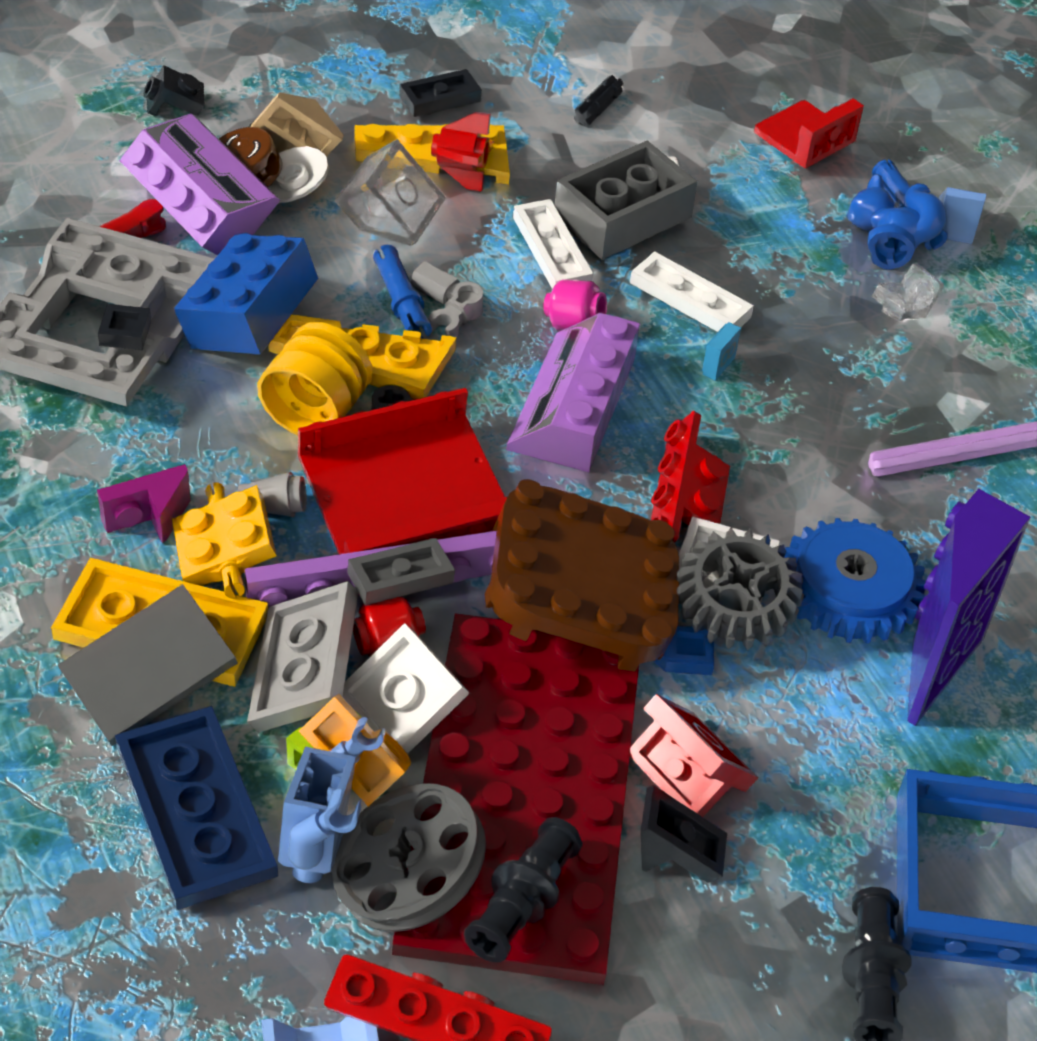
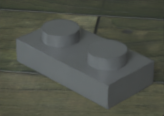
[347,538,455,606]

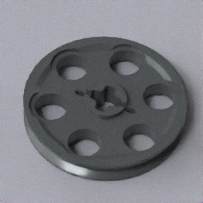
[332,784,486,932]

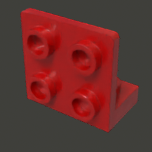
[754,98,864,169]

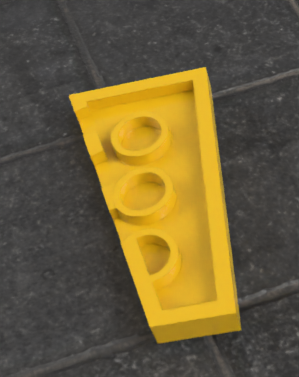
[354,124,510,185]
[268,314,457,399]

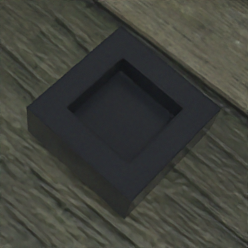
[98,304,151,350]

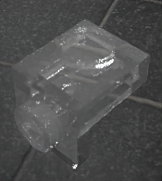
[871,264,944,321]

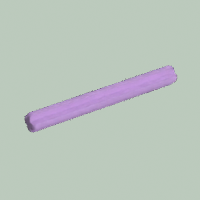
[868,421,1037,477]

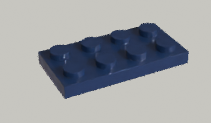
[115,706,278,910]

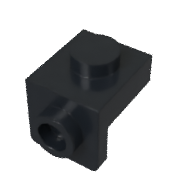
[143,65,205,116]

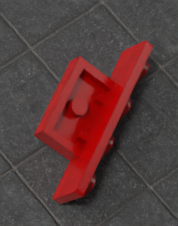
[651,411,730,543]
[324,954,552,1041]

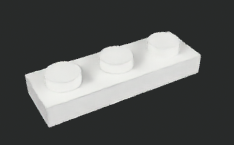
[513,199,593,289]
[630,252,754,332]

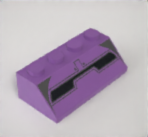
[119,114,280,255]
[506,313,640,472]

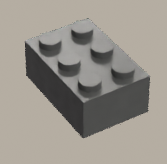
[554,140,698,260]

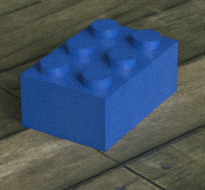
[174,233,319,355]

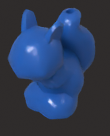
[846,174,946,270]

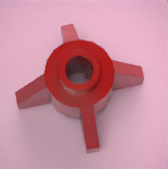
[431,112,494,191]

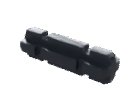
[574,75,624,126]

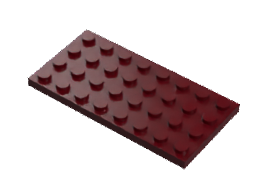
[392,613,639,985]

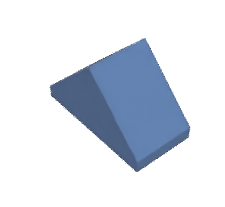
[939,187,986,244]

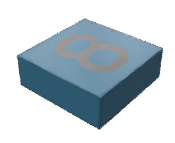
[702,322,741,381]

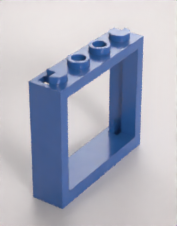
[897,769,1037,973]

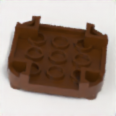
[484,479,679,672]

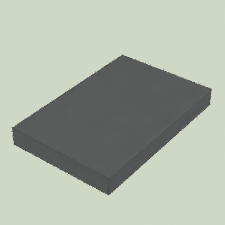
[57,584,238,746]

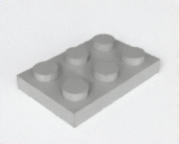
[247,581,358,733]

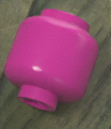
[543,279,607,332]

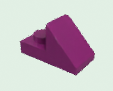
[97,464,191,543]

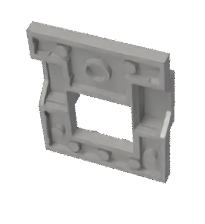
[0,218,215,407]

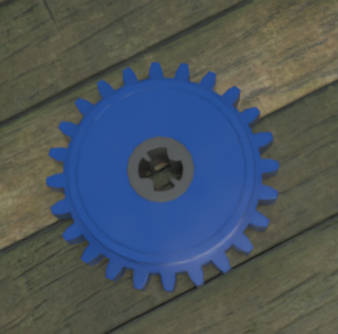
[785,518,926,644]

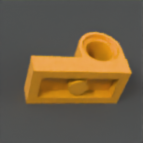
[298,694,411,807]

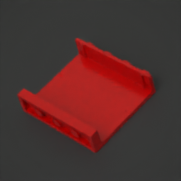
[298,388,507,554]

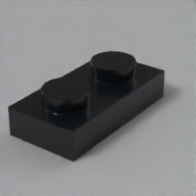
[399,69,482,117]

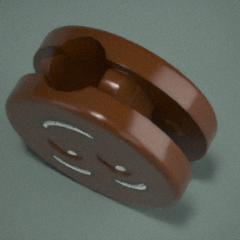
[219,127,282,187]

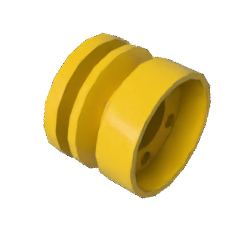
[257,322,372,435]

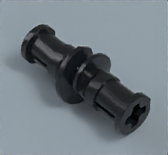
[464,817,583,963]
[842,887,912,1041]

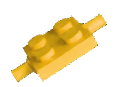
[172,482,277,599]

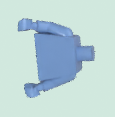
[278,717,386,883]

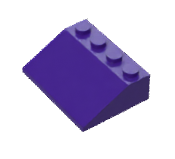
[907,488,1031,726]

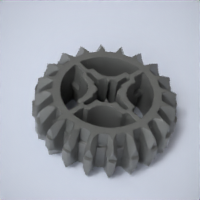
[676,527,804,651]

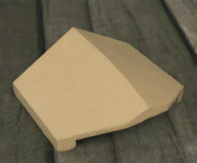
[251,92,344,157]

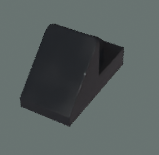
[640,785,728,883]

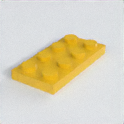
[51,557,268,687]

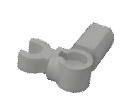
[411,261,483,337]

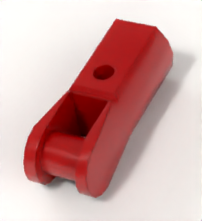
[99,199,166,238]

